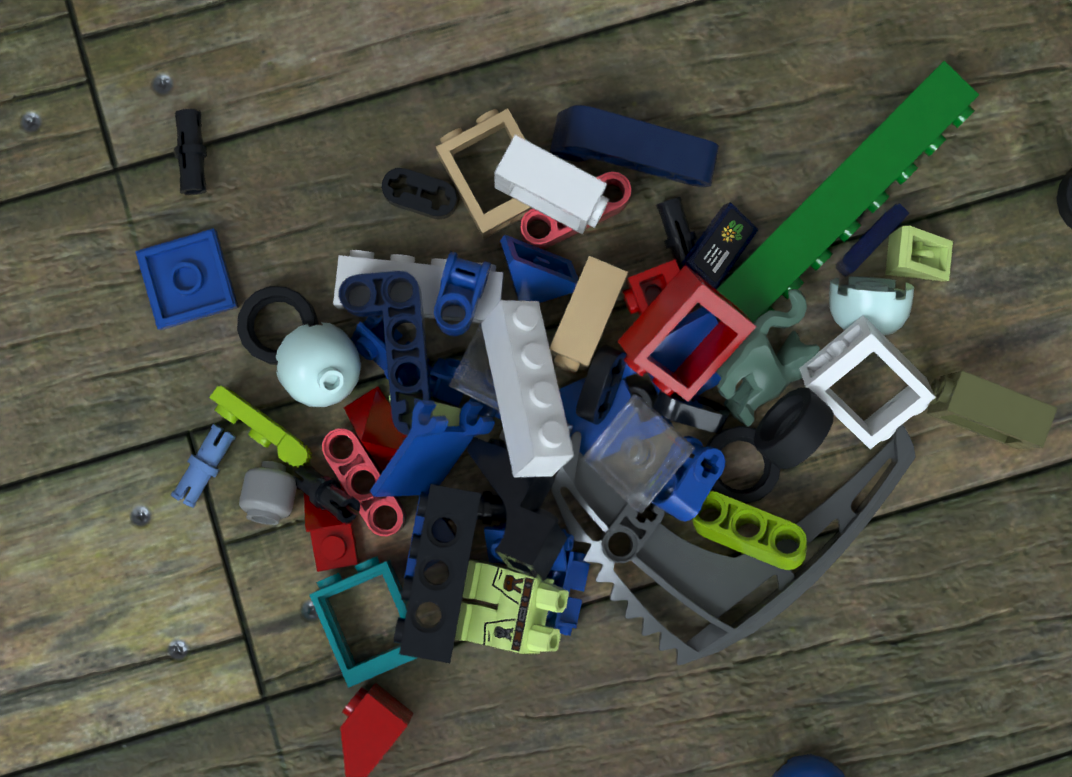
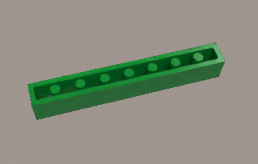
[717,61,979,322]

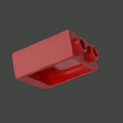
[617,265,757,402]

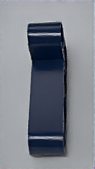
[549,105,719,187]
[338,271,433,436]

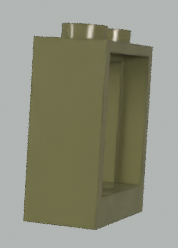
[926,371,1058,450]

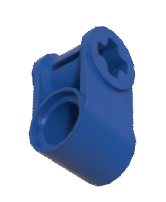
[434,251,491,336]
[648,436,725,522]

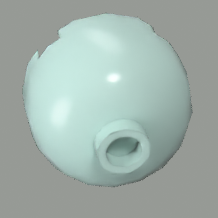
[829,276,914,335]
[276,322,361,407]

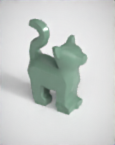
[716,289,820,427]

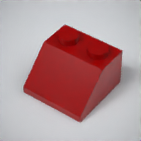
[340,683,414,777]

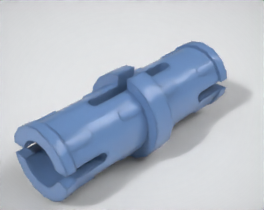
[171,424,236,508]

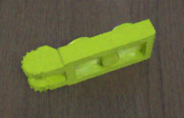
[209,385,313,467]

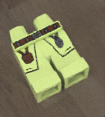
[455,559,569,654]

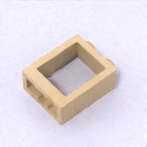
[436,108,532,239]
[550,256,628,375]

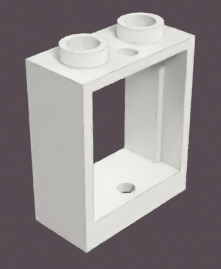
[495,135,609,234]
[799,315,936,449]

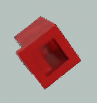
[622,259,680,316]

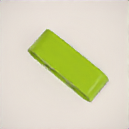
[692,491,807,570]

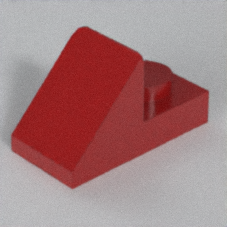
[304,484,359,572]

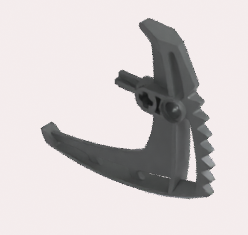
[551,425,916,665]

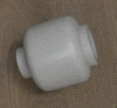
[239,461,297,525]

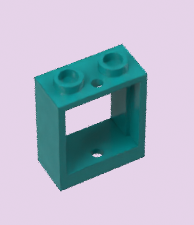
[309,556,417,688]

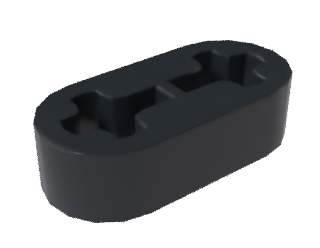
[381,168,458,220]
[576,344,627,425]
[653,390,730,433]

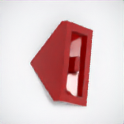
[343,386,407,472]

